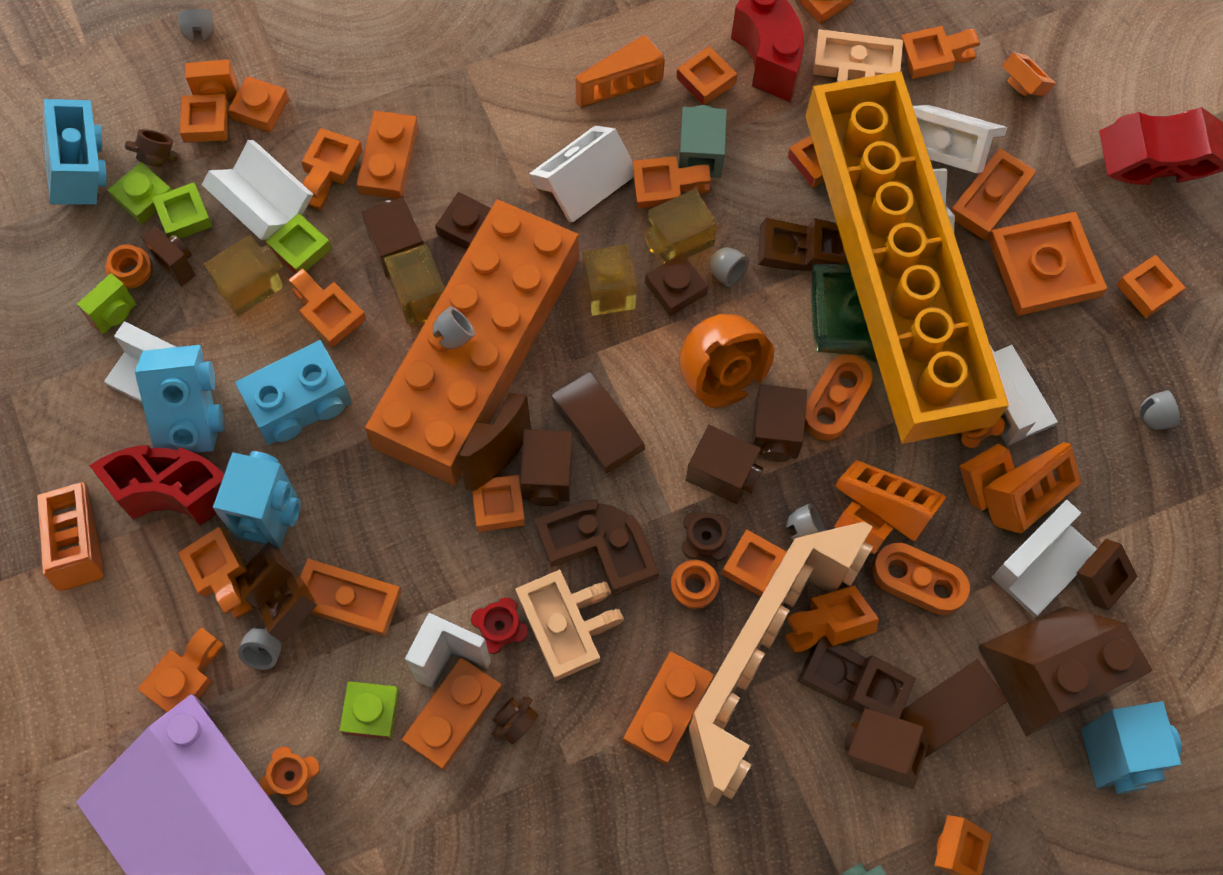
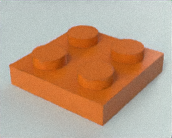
[987,211,1108,316]

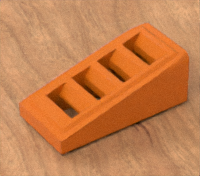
[576,35,665,108]
[983,442,1082,534]
[835,460,946,541]
[37,482,104,591]

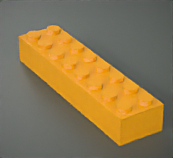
[805,71,1009,444]

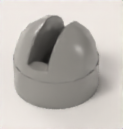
[177,9,214,42]
[710,247,749,287]
[432,306,475,349]
[1139,390,1180,430]
[786,503,826,541]
[238,627,282,670]

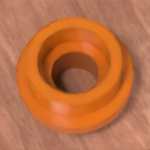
[105,244,153,289]
[671,560,720,609]

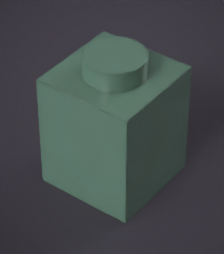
[678,105,727,178]

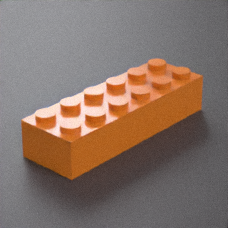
[365,199,579,486]

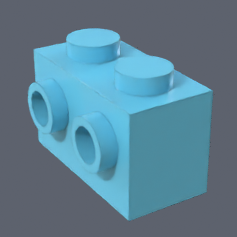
[42,99,106,205]
[235,340,352,445]
[135,345,225,453]
[213,451,301,549]
[1081,701,1182,794]

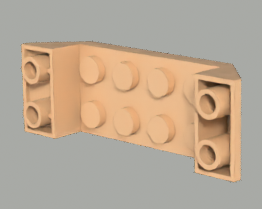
[688,522,873,807]

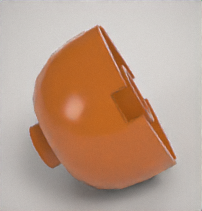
[679,314,775,408]

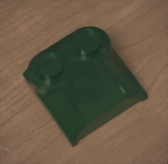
[811,264,878,363]

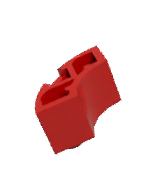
[731,0,804,102]
[1099,107,1223,185]
[89,445,224,526]

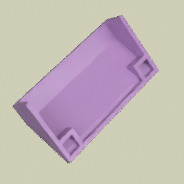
[76,694,326,875]

